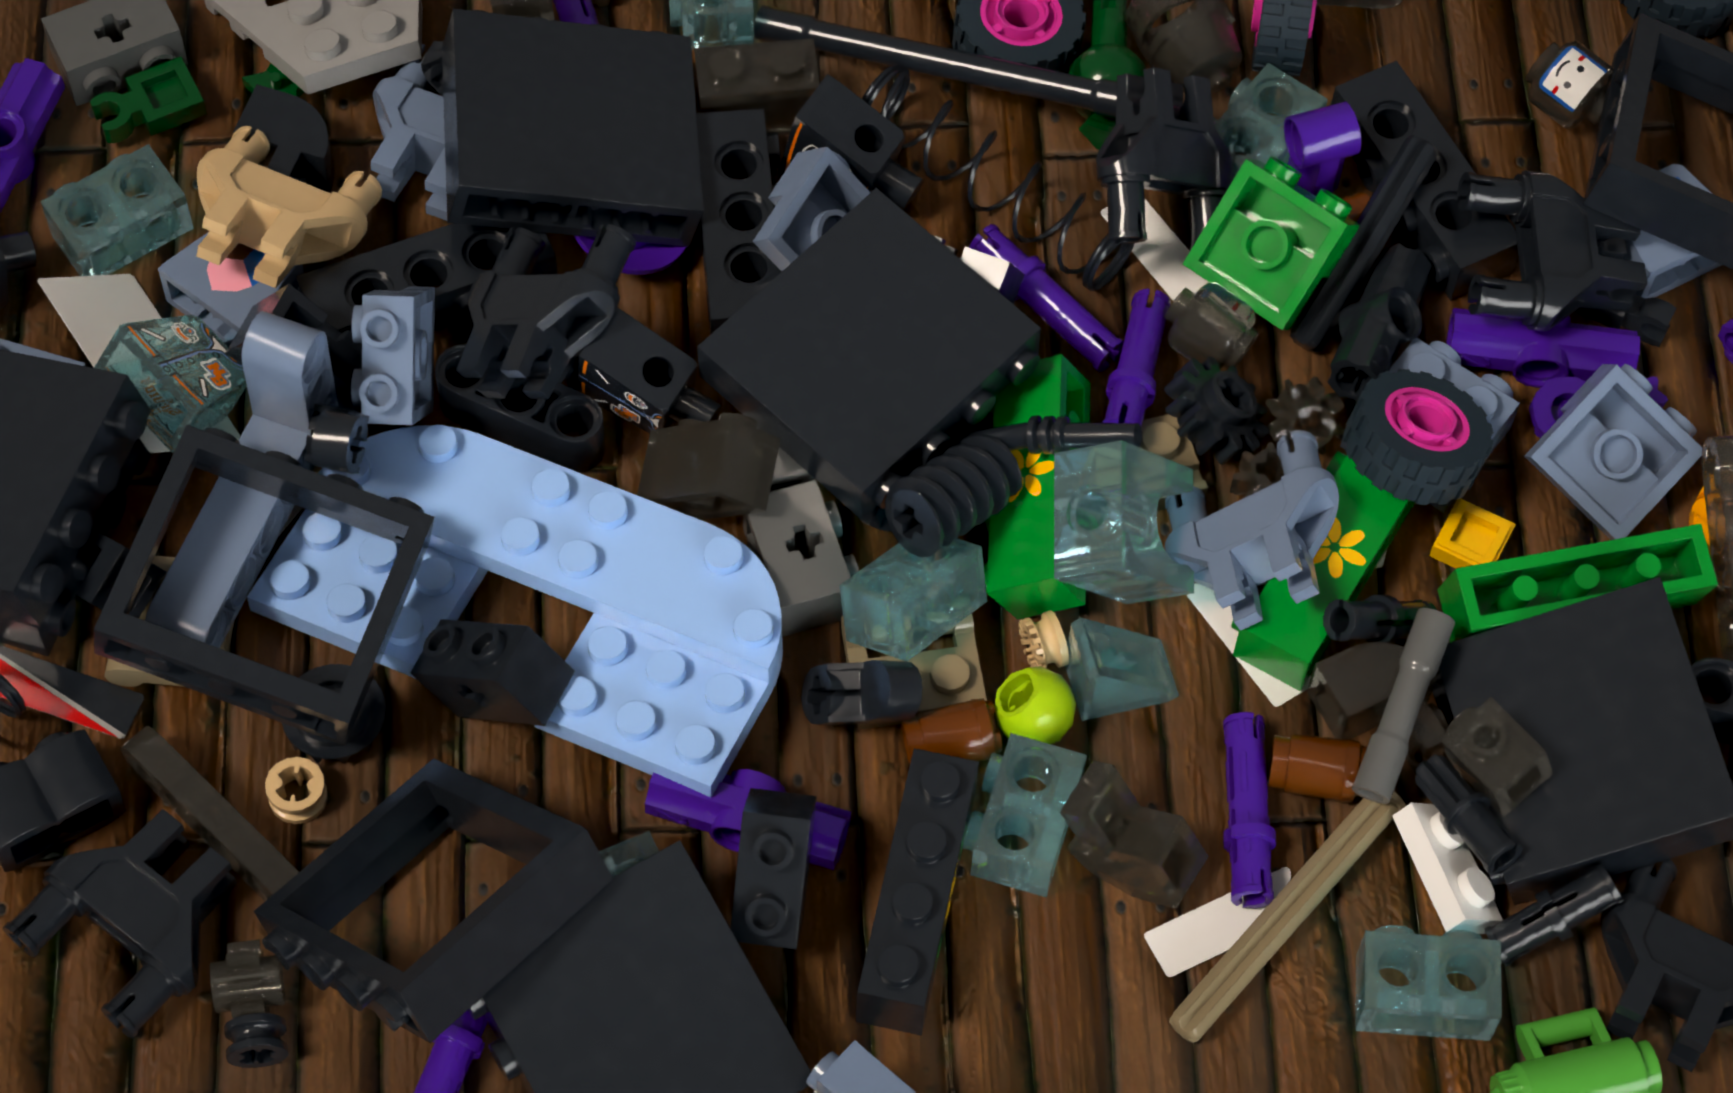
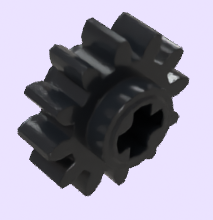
[1164,356,1269,465]

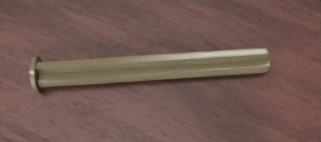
[1169,791,1406,1043]

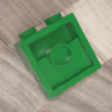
[1183,156,1360,330]

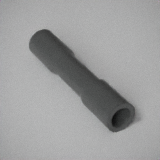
[1352,608,1456,804]

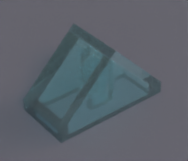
[1065,617,1179,721]

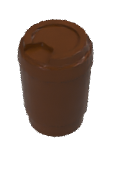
[901,698,1002,766]
[1268,734,1367,803]

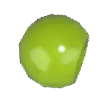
[994,666,1076,749]

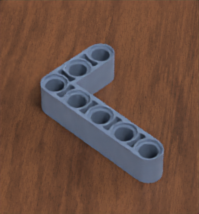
[145,311,338,648]

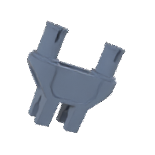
[371,44,447,221]
[1165,431,1339,631]

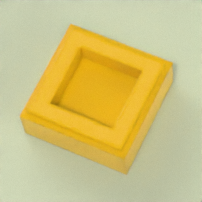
[1429,498,1516,569]

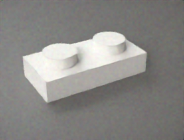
[1392,802,1503,934]

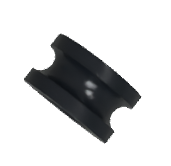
[224,1013,289,1068]

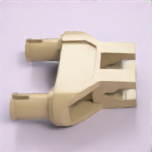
[196,126,382,288]

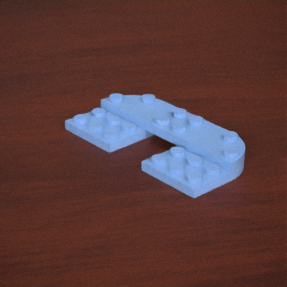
[247,424,783,798]

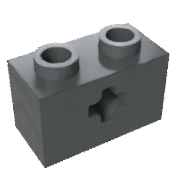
[41,0,188,106]
[743,480,862,637]

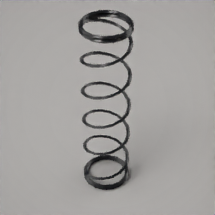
[862,64,1135,292]

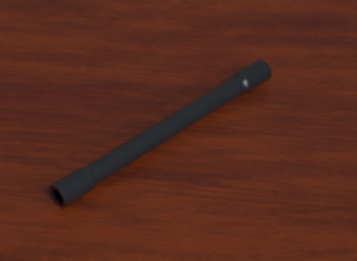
[754,5,1145,119]

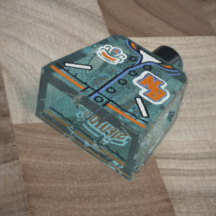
[94,315,247,453]

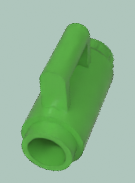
[1490,1007,1663,1093]

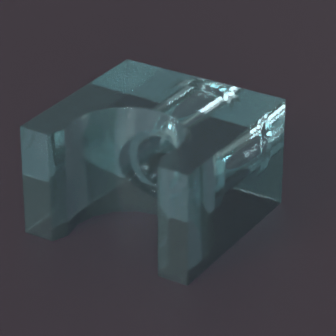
[1054,440,1194,604]

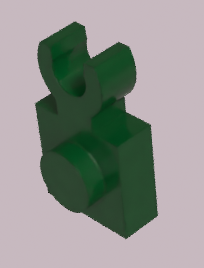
[90,56,207,144]

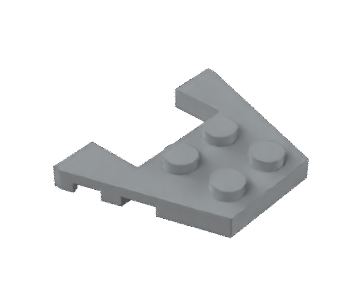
[204,0,423,94]

